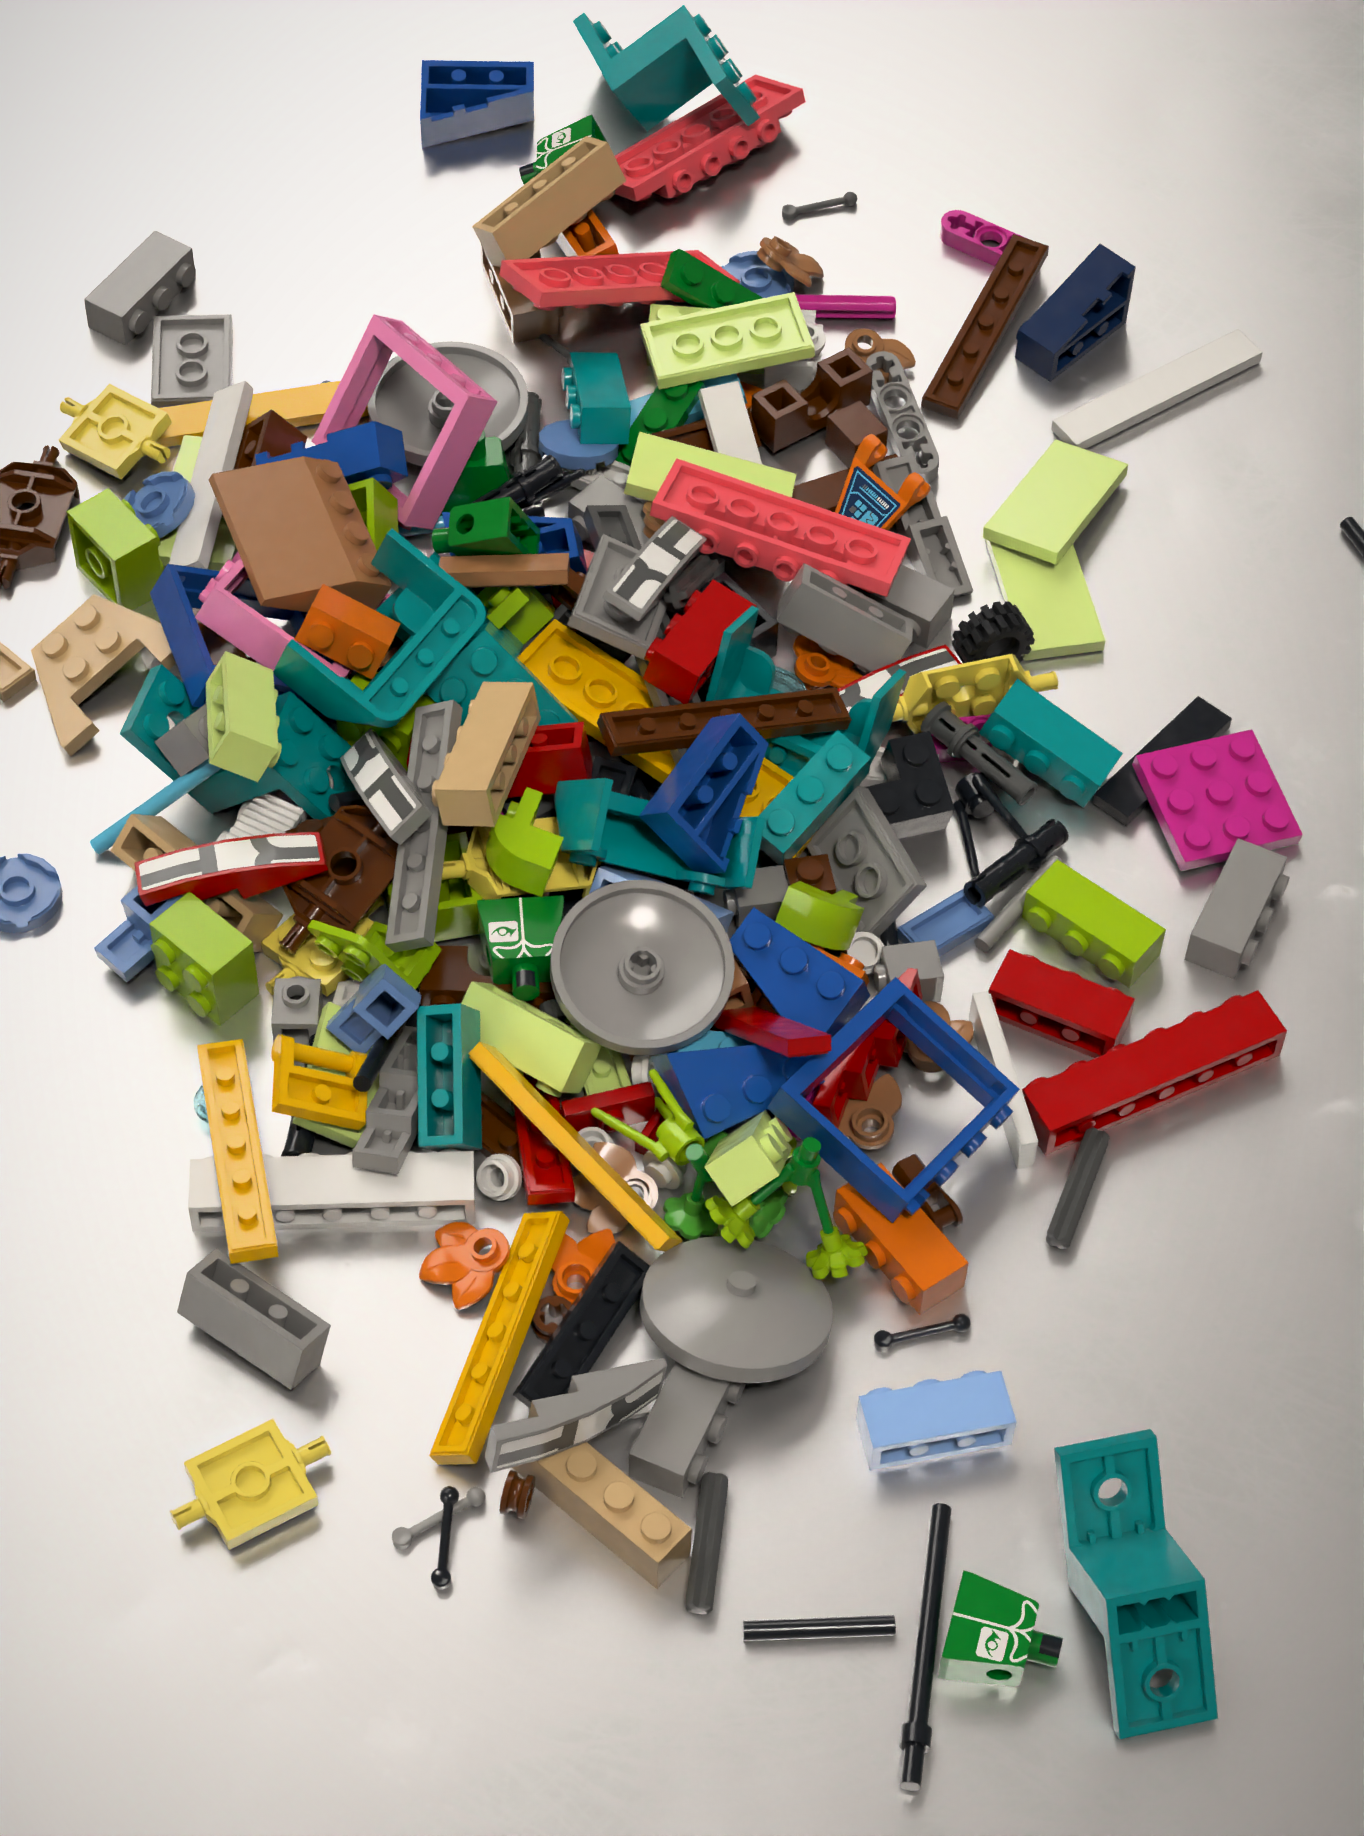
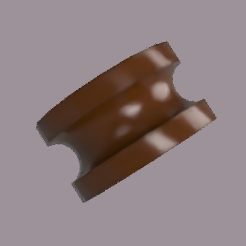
[532,1295,572,1343]
[499,1470,536,1519]

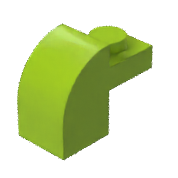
[476,586,555,645]
[486,787,564,897]
[775,881,865,950]

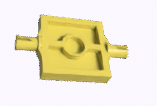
[58,383,172,480]
[261,896,384,997]
[170,1419,331,1550]

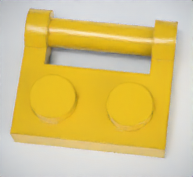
[271,1034,368,1130]

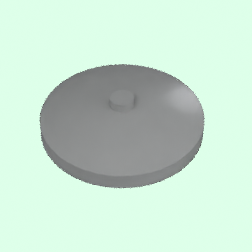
[367,341,529,466]
[550,880,735,1055]
[640,1236,833,1383]

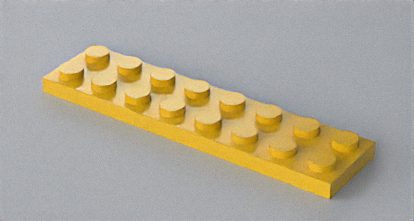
[517,619,835,858]

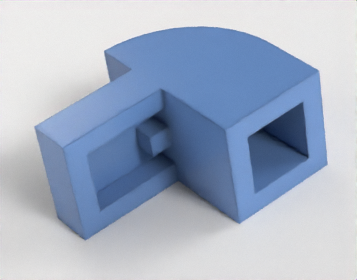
[94,886,183,982]
[326,964,421,1053]

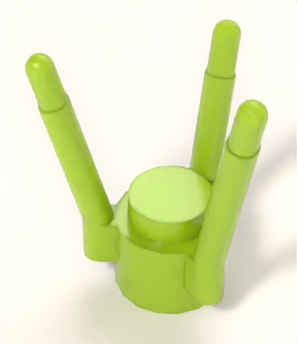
[591,1069,705,1166]

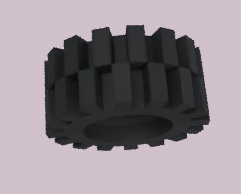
[952,601,1035,663]

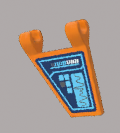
[835,434,931,530]

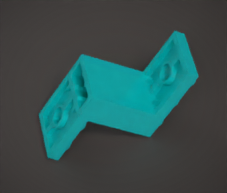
[572,5,760,132]
[375,552,578,726]
[119,664,356,820]
[1054,1429,1218,1739]

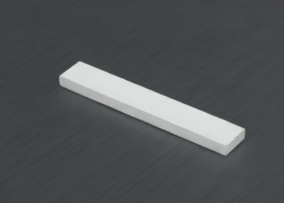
[1051,329,1263,449]
[169,380,254,569]

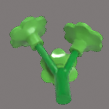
[663,1130,788,1240]

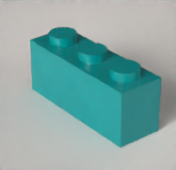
[562,352,631,444]
[979,678,1123,808]
[758,730,871,865]
[417,1003,482,1152]

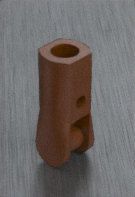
[891,1154,963,1233]

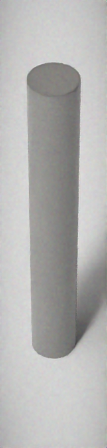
[974,855,1063,952]

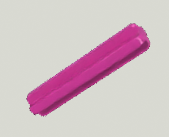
[795,294,896,319]

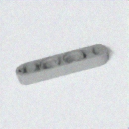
[866,351,939,483]

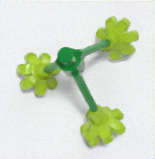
[705,1136,868,1279]

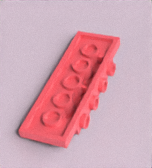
[615,74,806,202]
[499,250,740,311]
[650,458,911,597]

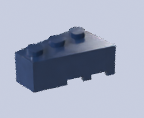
[1015,243,1136,382]

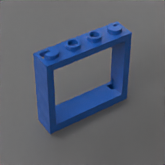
[150,564,353,723]
[767,977,1020,1223]

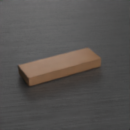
[439,553,570,588]

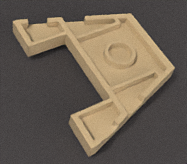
[30,594,176,756]

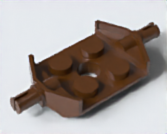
[0,445,80,589]
[279,805,398,955]

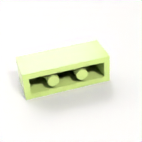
[206,651,282,782]
[461,981,602,1097]
[704,1110,793,1207]

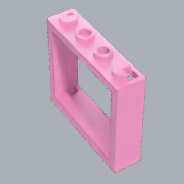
[311,314,498,530]
[195,551,390,679]

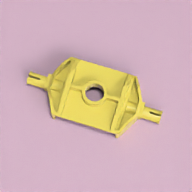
[892,654,1058,734]
[442,817,604,900]

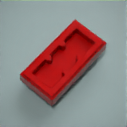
[561,1082,655,1133]

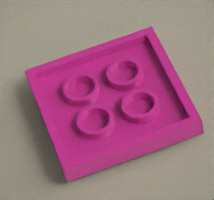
[1132,729,1303,871]

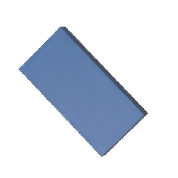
[897,888,994,957]

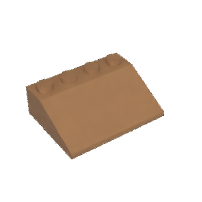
[208,456,392,612]

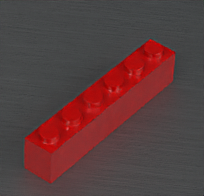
[1022,990,1287,1156]

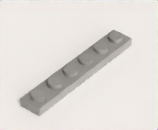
[385,700,463,952]

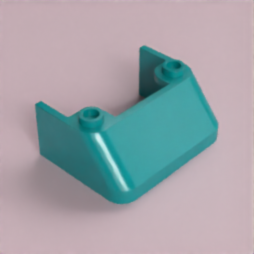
[273,528,486,728]
[706,606,907,786]
[554,778,766,896]

